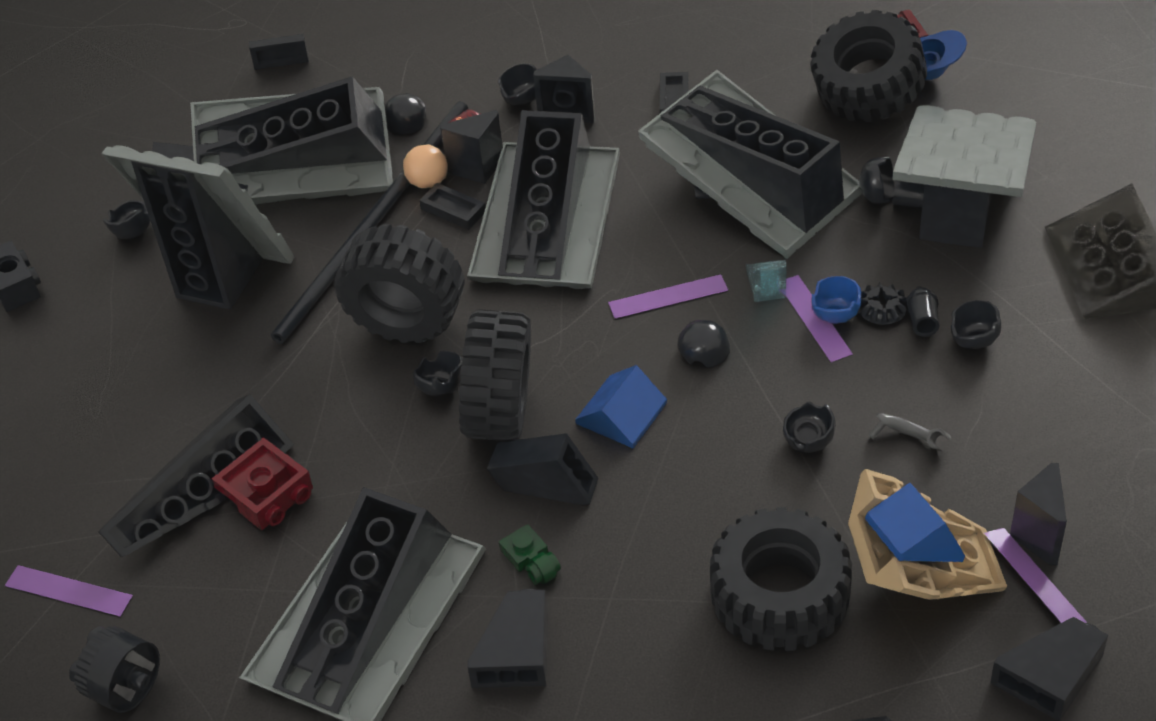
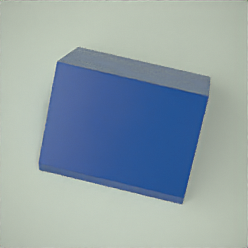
[575,365,667,448]
[865,483,965,562]

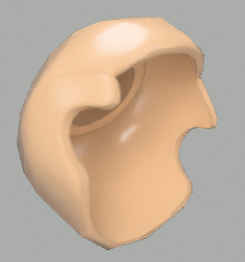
[403,144,448,188]

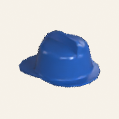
[920,30,967,80]

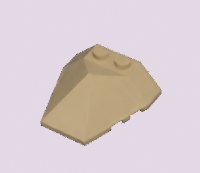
[848,469,1007,600]

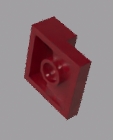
[212,437,313,530]

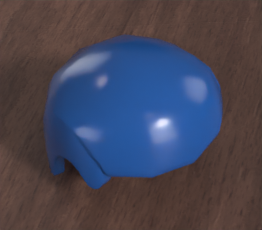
[811,276,861,324]

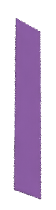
[608,274,728,319]
[777,275,853,362]
[984,528,1087,623]
[5,565,133,616]

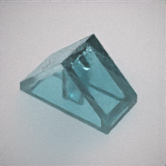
[746,260,787,302]

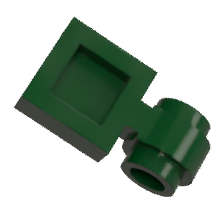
[498,524,561,585]

